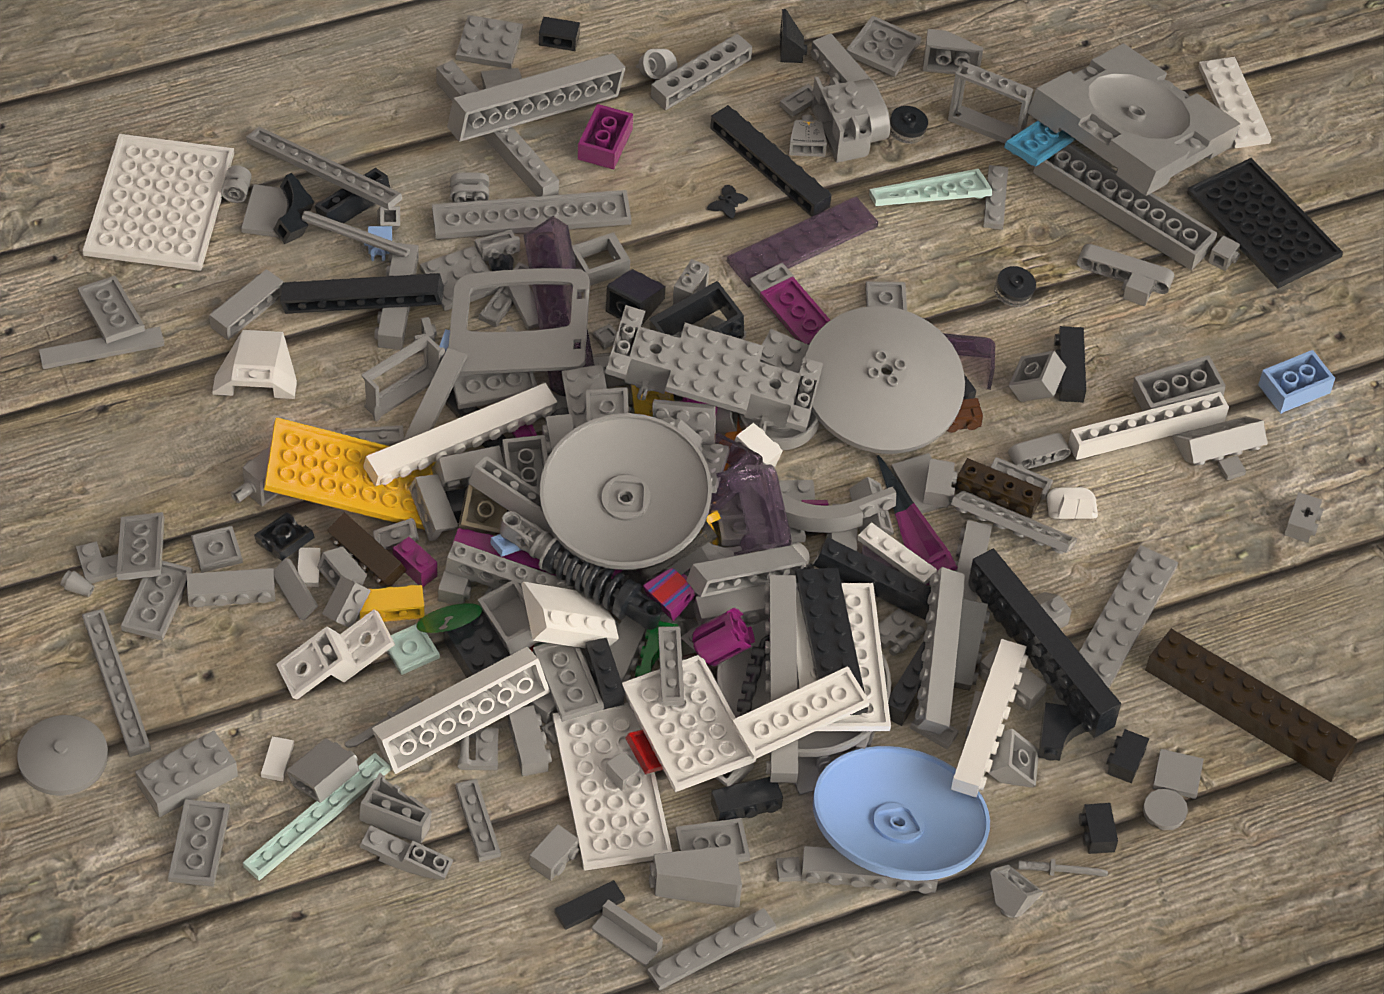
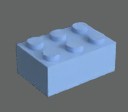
[1258,350,1335,414]

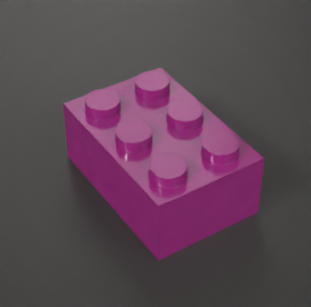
[578,104,633,170]

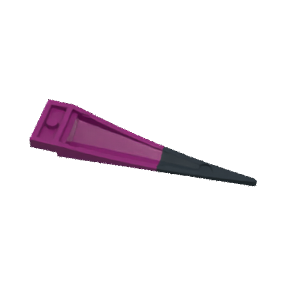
[877,455,958,586]

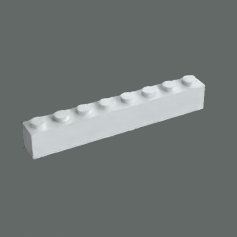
[1068,392,1229,460]
[951,639,1028,797]

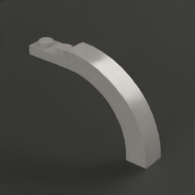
[750,477,896,533]

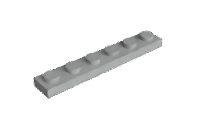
[647,908,776,991]

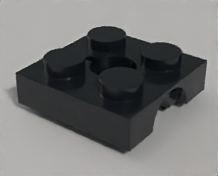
[254,512,315,561]

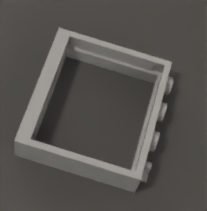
[948,61,1034,143]

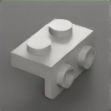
[475,229,520,261]

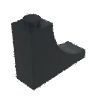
[1038,702,1086,761]

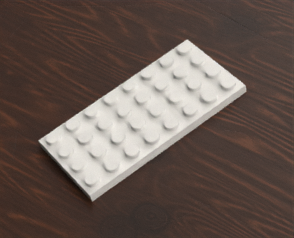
[796,583,891,731]
[552,703,672,871]

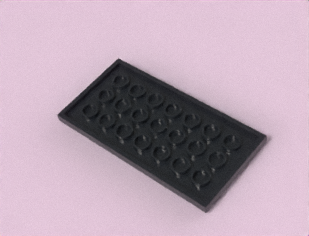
[1187,158,1343,289]

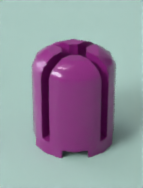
[692,608,755,666]

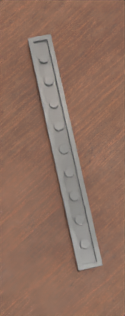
[246,127,402,210]

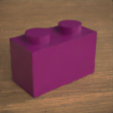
[393,536,438,588]

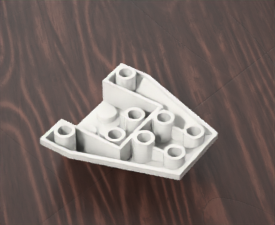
[212,330,297,399]

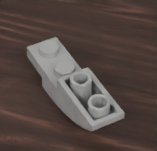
[360,825,453,880]

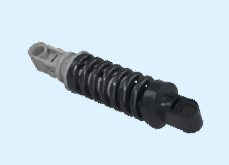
[500,511,662,630]

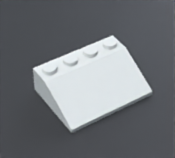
[521,582,619,648]

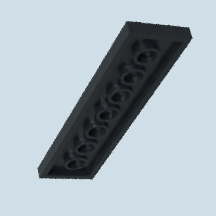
[795,568,868,715]

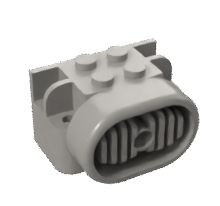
[811,76,890,163]

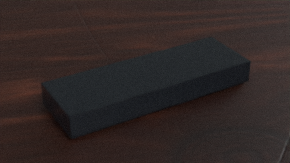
[554,880,625,930]

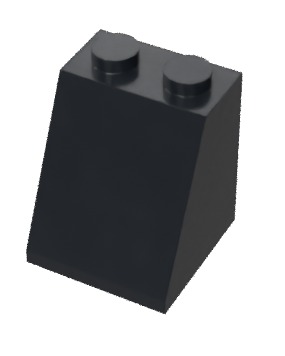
[606,269,666,326]

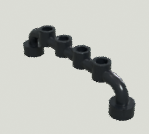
[737,635,769,716]

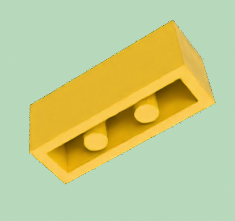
[359,585,425,622]

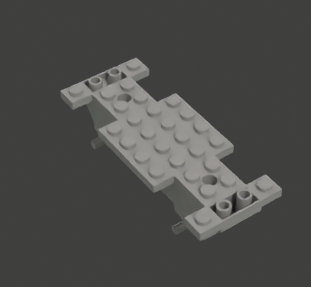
[605,305,823,432]

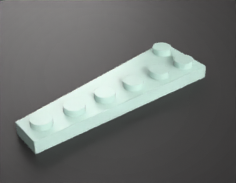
[869,169,992,206]

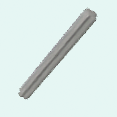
[302,211,410,257]

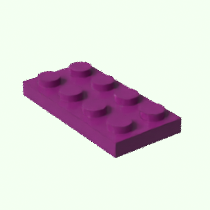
[760,277,831,345]

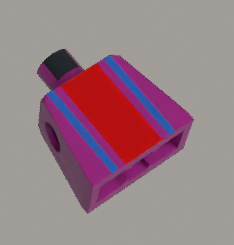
[643,568,695,621]

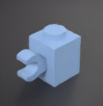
[364,226,392,261]

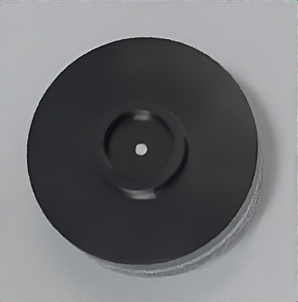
[890,106,928,144]
[994,266,1036,307]

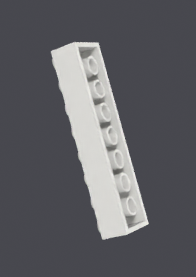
[372,647,550,774]

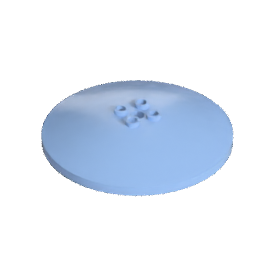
[812,746,990,881]

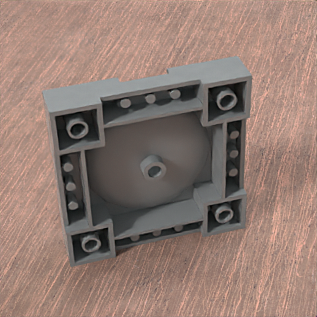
[1027,43,1241,196]

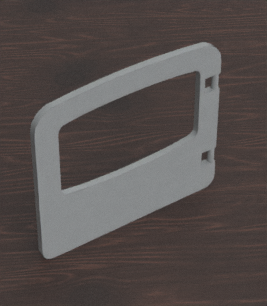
[448,268,590,375]

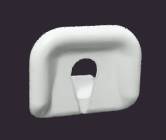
[1047,487,1098,519]

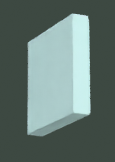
[387,624,440,675]

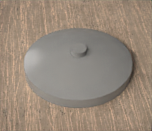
[17,715,108,796]

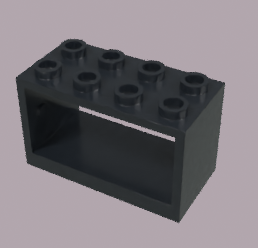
[649,281,744,339]

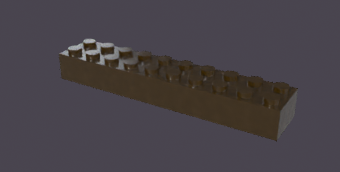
[1145,628,1358,782]

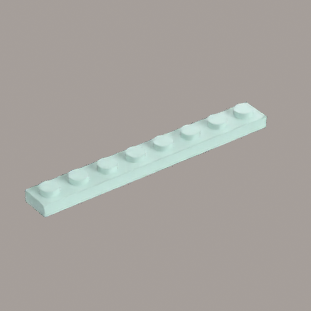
[243,753,391,881]

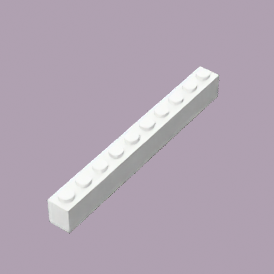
[363,383,558,487]

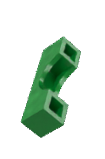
[635,621,679,678]

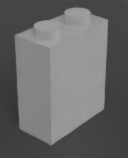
[286,738,360,803]

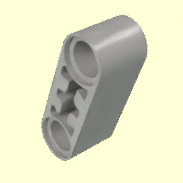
[1008,433,1071,469]

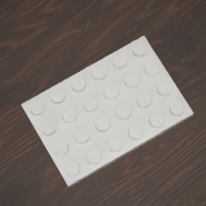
[622,655,756,792]

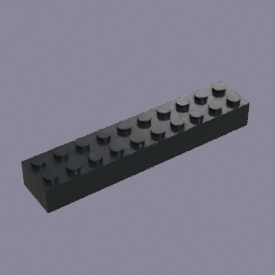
[968,548,1121,738]

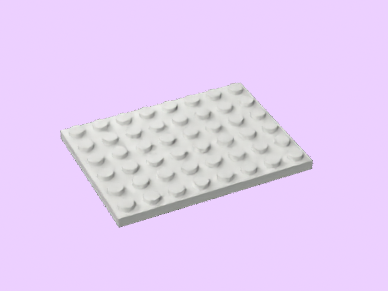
[83,134,234,271]

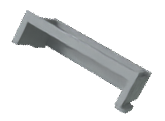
[361,334,445,421]

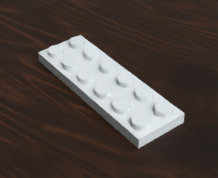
[1198,57,1272,148]
[732,666,870,760]

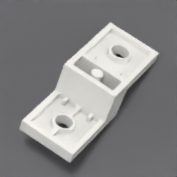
[276,609,395,700]

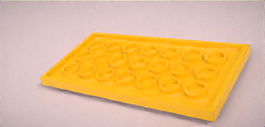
[263,417,436,530]

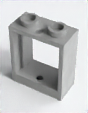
[568,232,630,286]
[672,259,709,306]

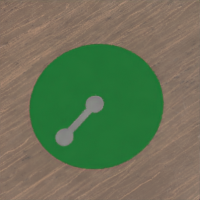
[416,603,482,633]

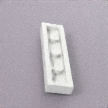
[857,522,937,585]

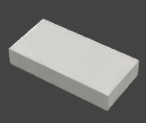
[298,548,321,587]
[261,736,294,781]

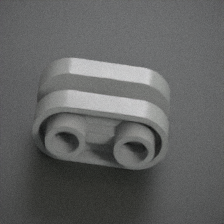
[450,173,489,203]

